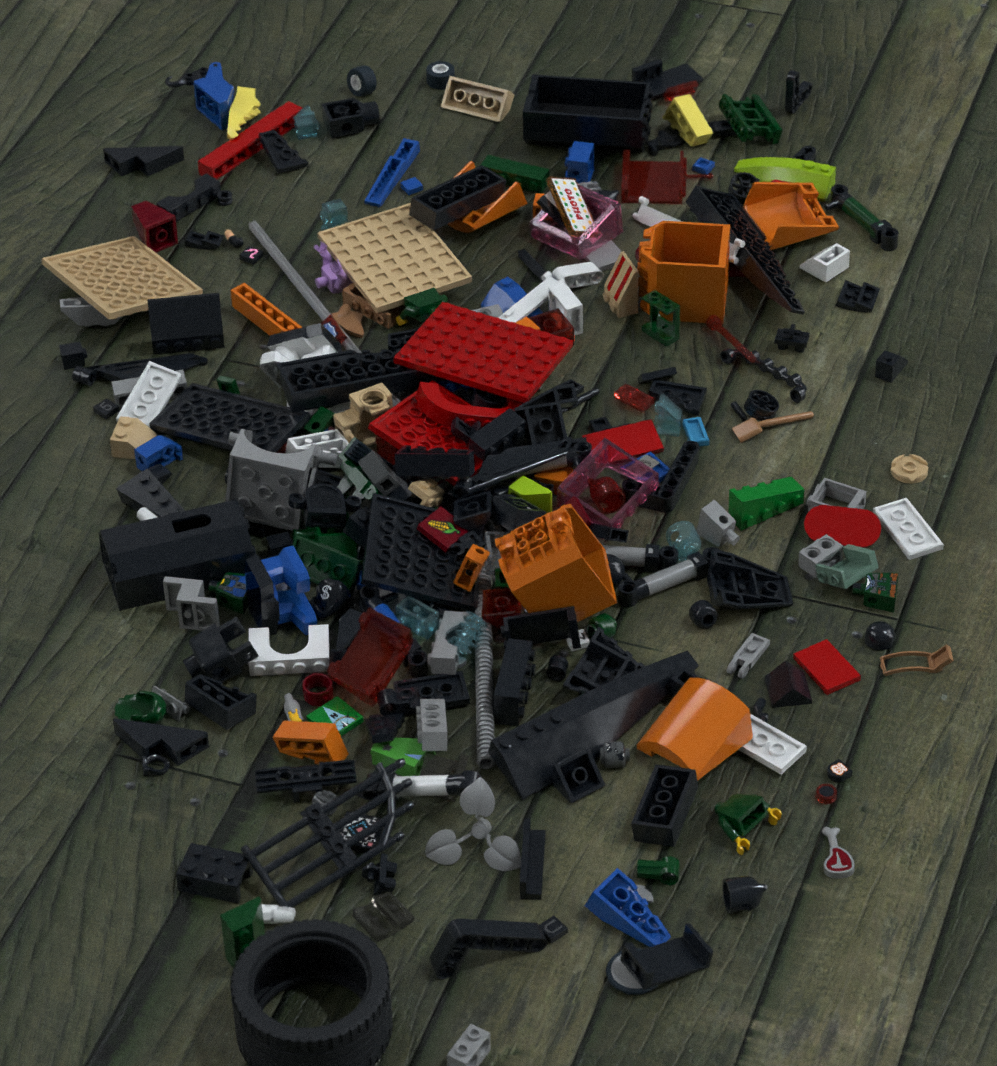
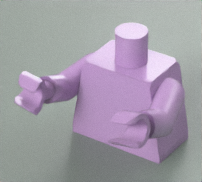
[314,241,353,293]

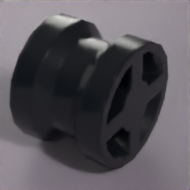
[546,655,568,681]

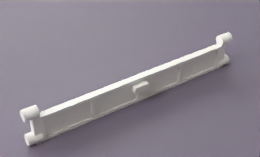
[632,196,745,264]
[498,271,566,323]

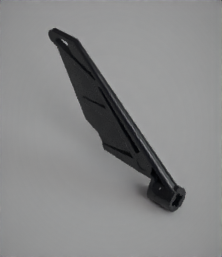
[72,353,208,386]
[452,437,572,500]

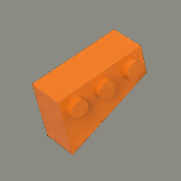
[273,721,348,764]

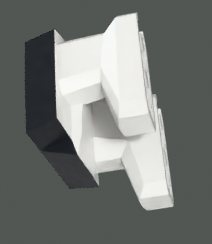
[260,323,342,389]

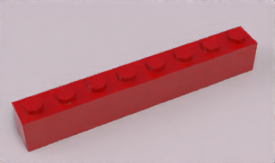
[198,101,304,179]

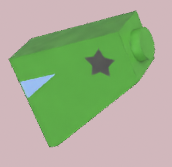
[370,737,436,776]

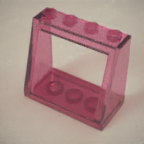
[530,184,623,260]
[557,438,659,528]

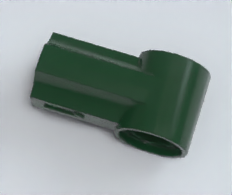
[637,856,680,885]

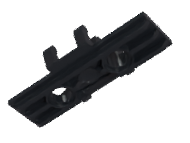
[255,759,357,803]

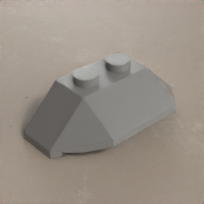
[60,297,123,327]

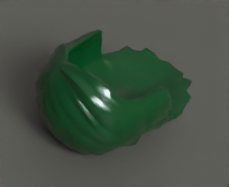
[114,690,166,724]

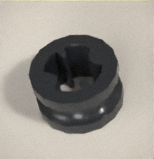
[217,190,233,206]

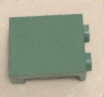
[815,544,879,589]

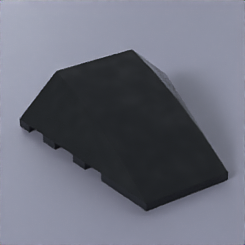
[562,627,645,693]

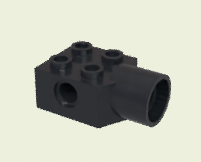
[322,98,380,138]

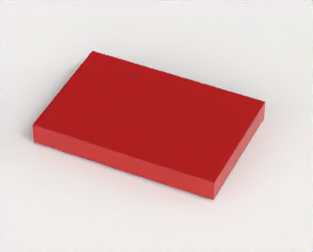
[793,639,861,695]

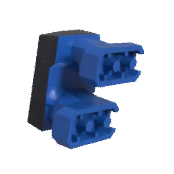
[245,546,317,636]

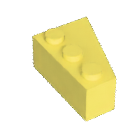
[662,94,713,147]

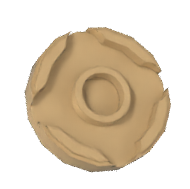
[891,454,928,484]

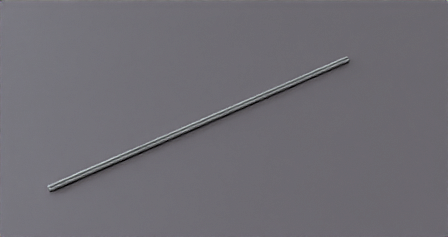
[248,221,503,538]

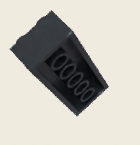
[409,165,506,230]

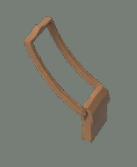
[880,644,954,676]

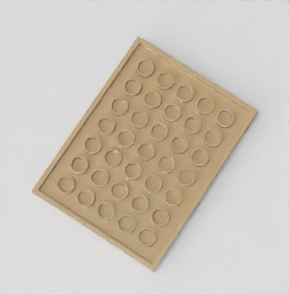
[42,236,203,320]

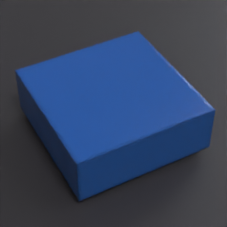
[692,157,715,175]
[400,177,423,195]

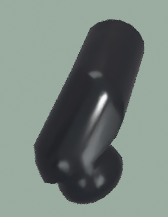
[753,698,769,723]

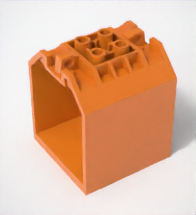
[637,221,730,324]
[495,504,617,622]

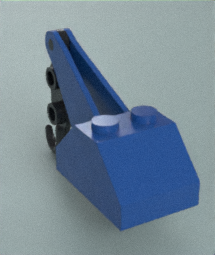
[165,62,235,130]

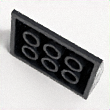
[147,293,225,355]

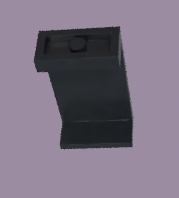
[500,606,581,650]
[620,923,713,989]

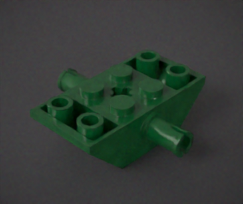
[292,512,357,558]

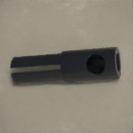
[730,401,748,421]

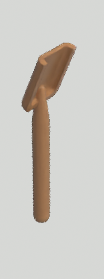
[732,411,814,443]

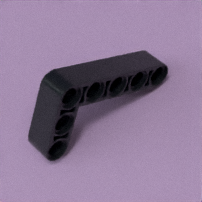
[622,441,699,513]
[429,918,547,979]

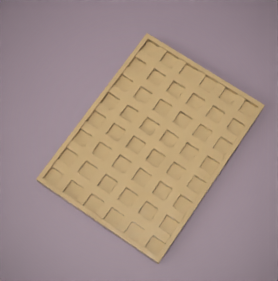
[317,203,472,313]

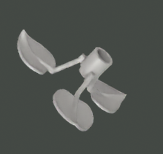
[425,777,521,871]

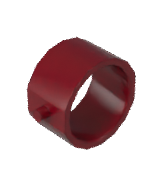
[302,673,333,706]

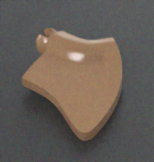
[331,304,364,338]

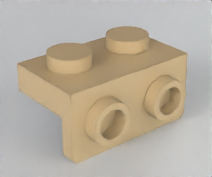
[408,479,445,508]

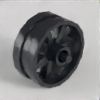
[728,172,759,205]
[470,388,506,408]
[744,390,780,421]

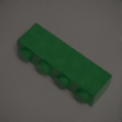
[481,155,550,194]

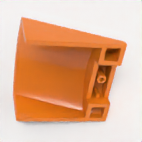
[447,161,528,233]
[743,182,839,250]
[636,678,753,781]

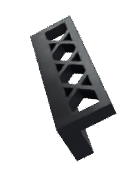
[520,818,546,900]

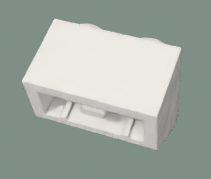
[800,243,850,283]

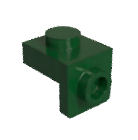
[217,376,240,395]

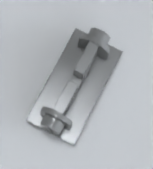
[152,685,190,721]

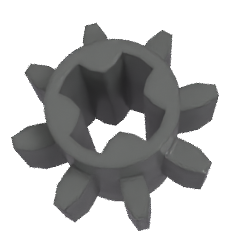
[312,790,337,815]

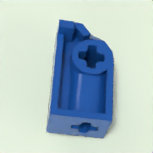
[134,435,183,471]

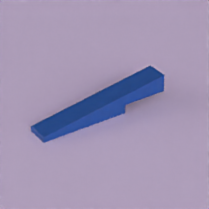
[364,138,420,207]

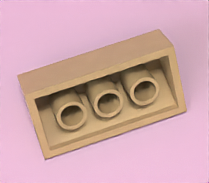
[441,76,514,122]

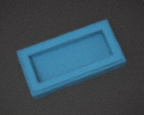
[682,417,709,447]

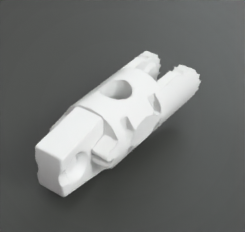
[262,904,296,924]

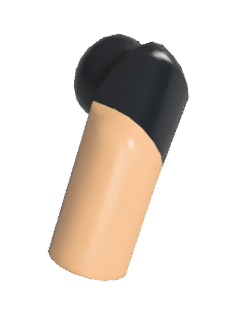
[224,230,244,248]

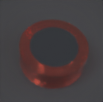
[816,784,837,804]

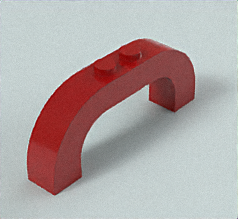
[416,382,523,429]

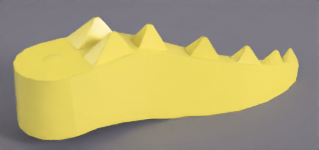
[227,86,261,140]

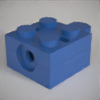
[565,141,594,184]

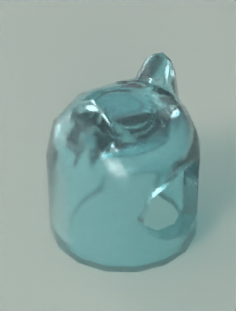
[666,521,701,562]

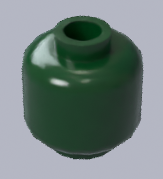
[587,613,617,638]

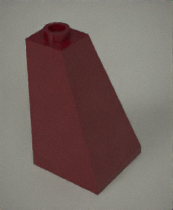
[131,201,178,253]

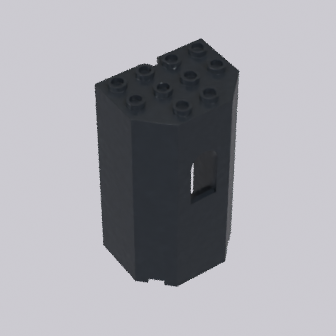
[522,74,653,152]
[98,499,256,611]

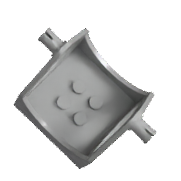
[225,429,337,531]

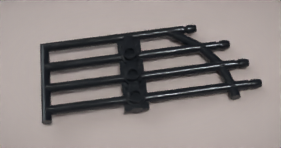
[240,758,414,908]

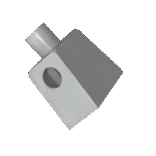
[696,500,740,547]

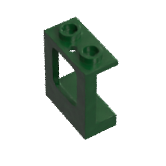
[642,290,680,347]

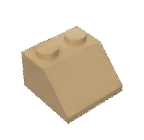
[110,416,158,459]

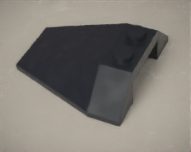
[707,549,793,609]

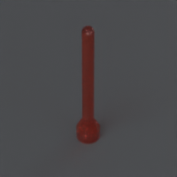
[706,315,757,363]

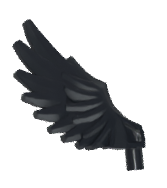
[648,124,686,156]

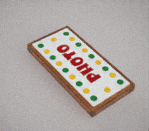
[546,177,599,237]

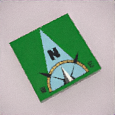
[306,696,364,736]

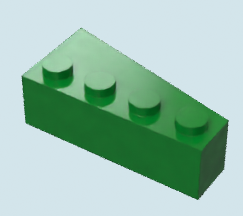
[728,476,805,531]

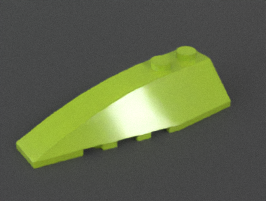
[734,157,836,202]

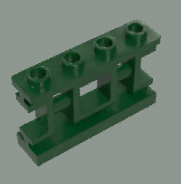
[719,94,783,144]

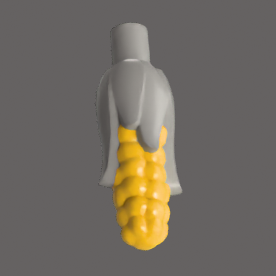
[284,693,304,721]

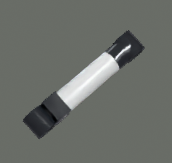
[362,770,481,802]

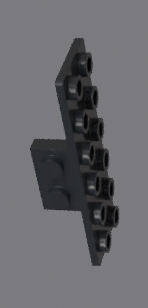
[632,59,703,100]

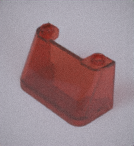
[327,607,413,707]

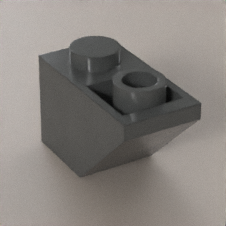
[358,450,400,496]

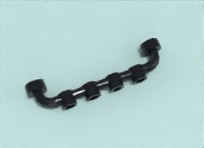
[720,348,807,403]

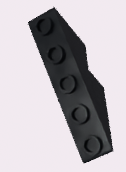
[103,146,185,177]
[113,718,209,766]

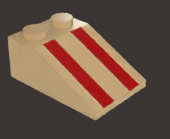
[603,251,638,318]

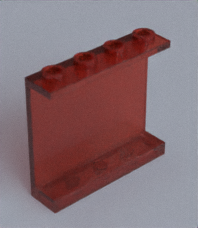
[621,150,687,204]

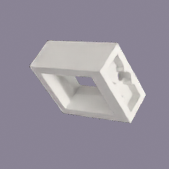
[548,282,583,338]

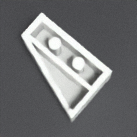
[286,429,349,468]

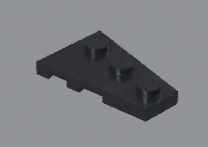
[649,379,707,416]

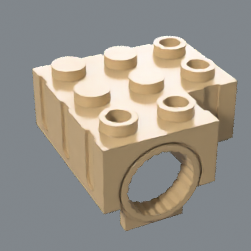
[333,383,393,446]

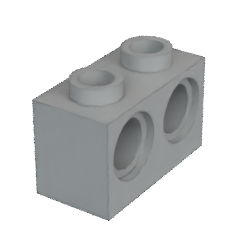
[798,534,843,578]
[447,1024,491,1066]

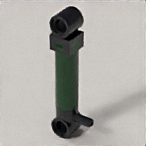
[824,184,899,251]

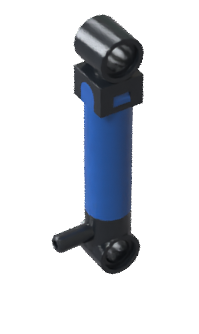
[360,585,428,678]

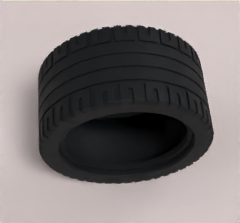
[230,919,393,1066]

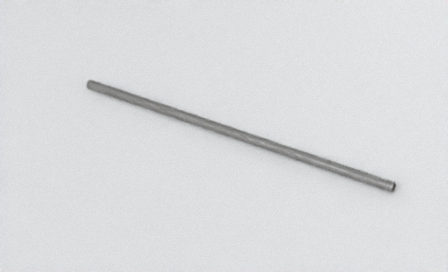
[471,390,495,769]

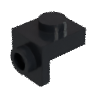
[451,416,481,444]

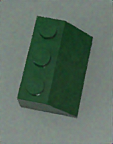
[220,897,265,969]

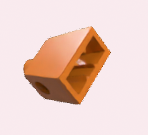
[453,544,490,592]

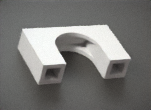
[249,624,330,676]

